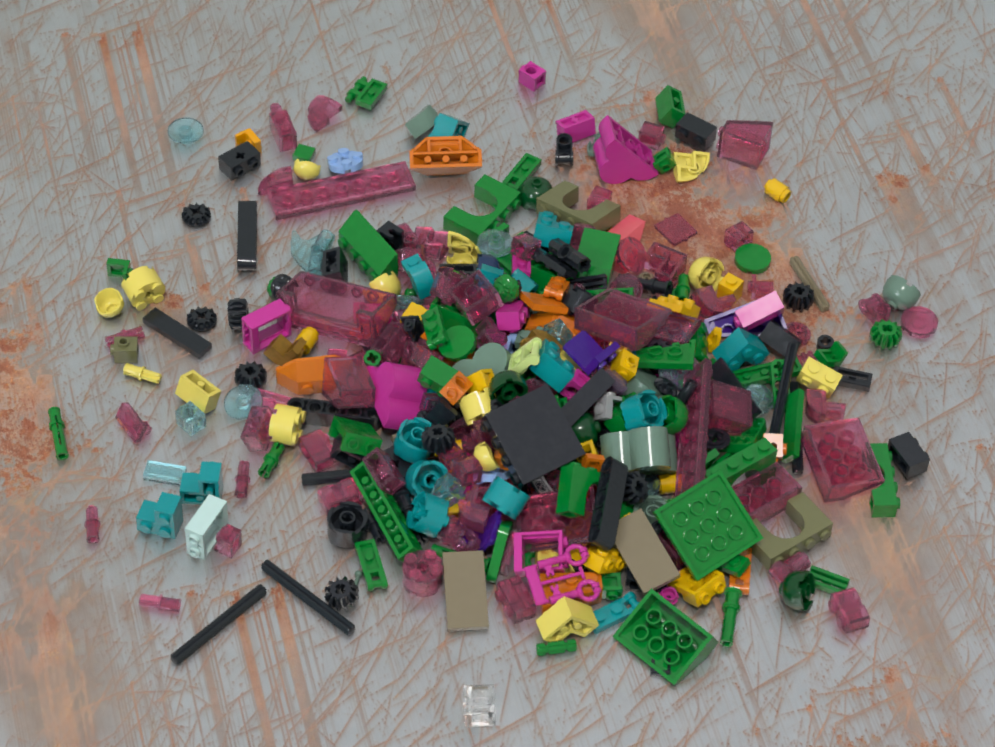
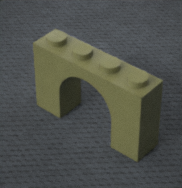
[536,180,621,235]
[749,492,833,571]

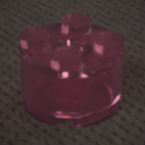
[429,266,473,306]
[402,549,443,598]

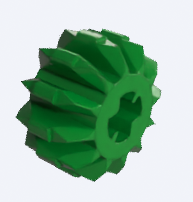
[870,319,902,350]

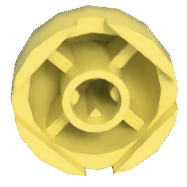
[688,256,724,294]
[363,271,401,306]

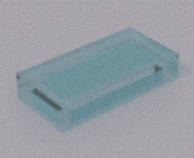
[143,460,187,486]

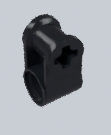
[555,133,574,167]

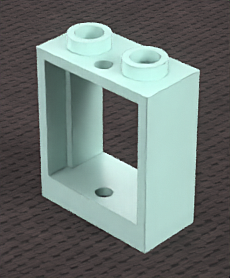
[185,494,229,560]

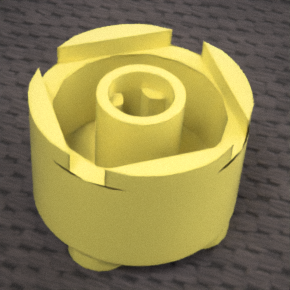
[121,266,165,311]
[458,387,496,426]
[269,403,306,446]

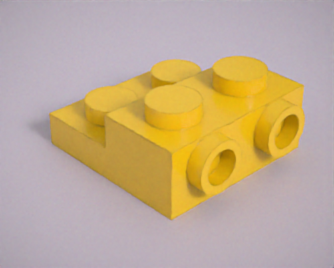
[648,295,701,322]
[570,546,625,574]
[668,567,726,608]

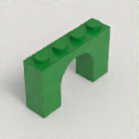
[443,174,521,248]
[702,438,778,488]
[556,462,634,519]

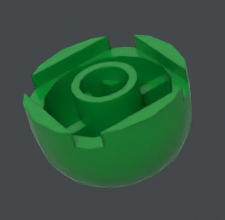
[661,395,689,435]

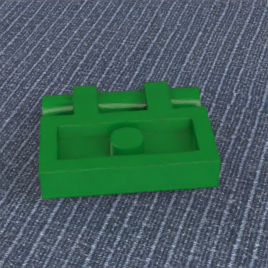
[345,76,388,110]

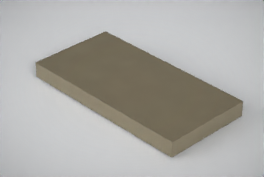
[614,509,681,596]
[442,550,489,631]

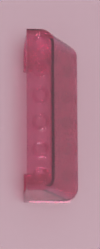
[276,271,397,347]

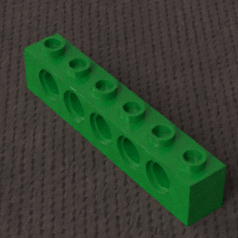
[350,460,426,567]

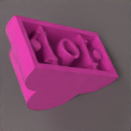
[593,115,658,184]
[361,362,427,430]

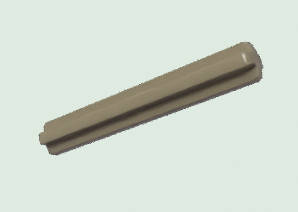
[789,256,830,312]

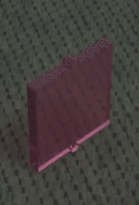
[654,213,698,246]

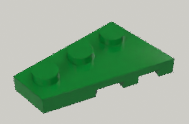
[636,339,696,370]

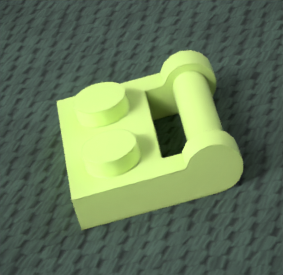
[508,337,542,375]

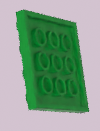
[653,469,763,581]

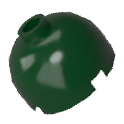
[519,176,553,212]
[488,370,529,405]
[571,412,602,445]
[779,570,815,611]

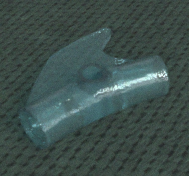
[291,230,335,280]

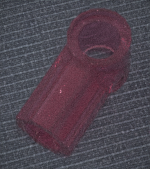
[769,552,811,584]

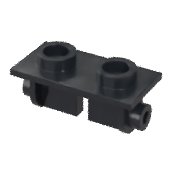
[400,315,425,349]

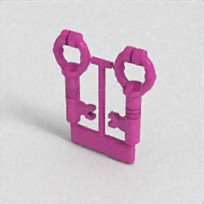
[524,544,602,606]

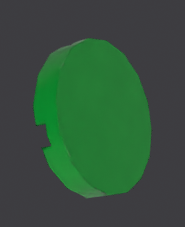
[734,243,771,274]
[438,325,477,362]

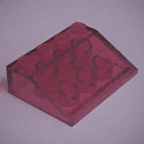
[574,288,672,351]
[801,418,885,503]
[516,485,596,554]

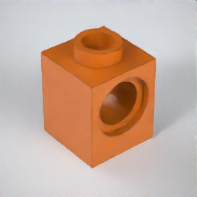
[439,371,473,405]

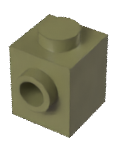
[110,336,139,364]

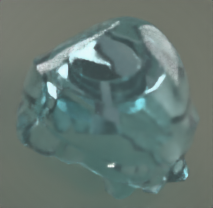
[745,383,773,416]

